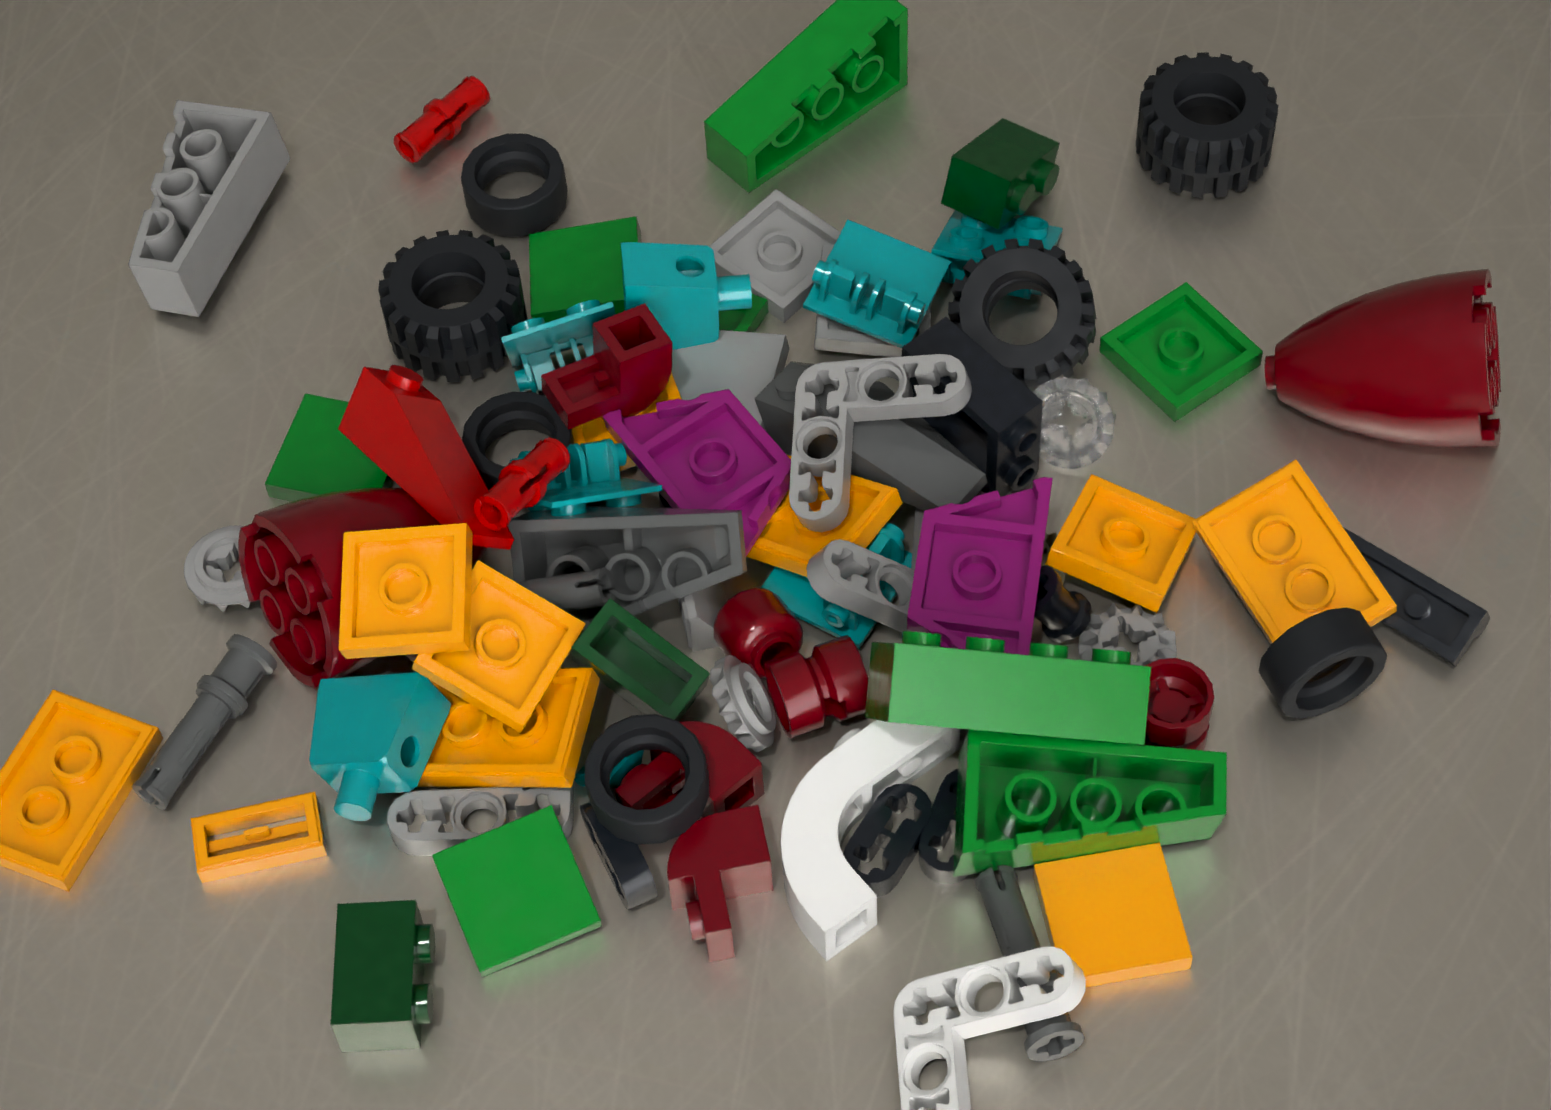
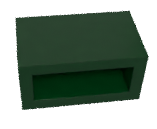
[941,118,1060,230]
[571,598,710,721]
[330,900,435,1052]

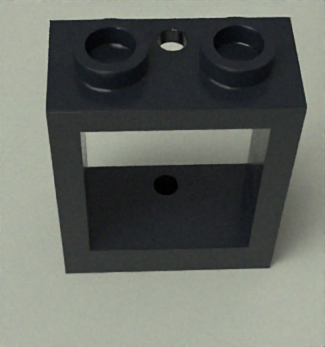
[902,317,1043,497]

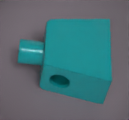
[621,242,752,350]
[309,672,451,821]

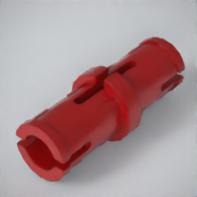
[393,76,490,163]
[474,437,570,531]

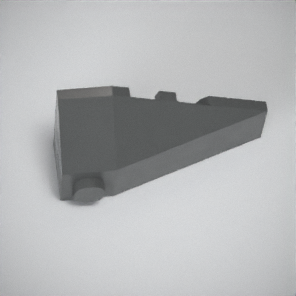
[755,361,987,511]
[508,507,747,637]

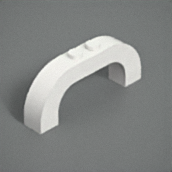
[781,720,1117,961]

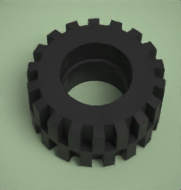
[1135,52,1278,198]
[378,230,528,382]
[948,238,1097,392]

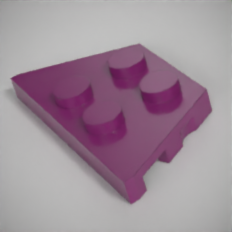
[603,389,791,556]
[907,477,1053,655]

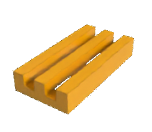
[190,791,327,883]

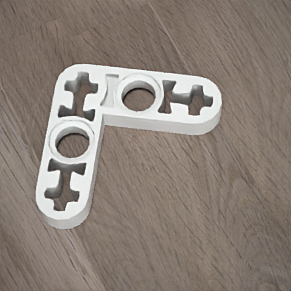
[893,946,1086,1110]

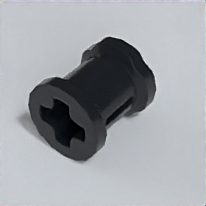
[1035,565,1091,643]

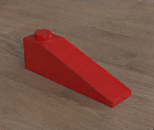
[338,365,515,550]

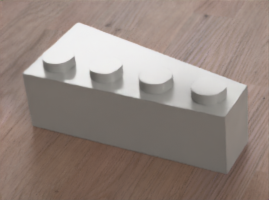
[128,100,291,317]

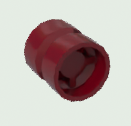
[764,635,868,739]
[1127,658,1214,750]

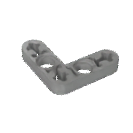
[789,354,972,532]
[807,507,924,632]
[387,782,574,856]

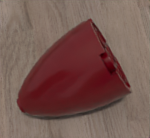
[1265,269,1501,448]
[238,488,488,688]

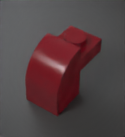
[541,303,672,430]
[615,721,764,817]
[667,805,773,963]

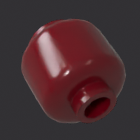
[713,588,803,679]

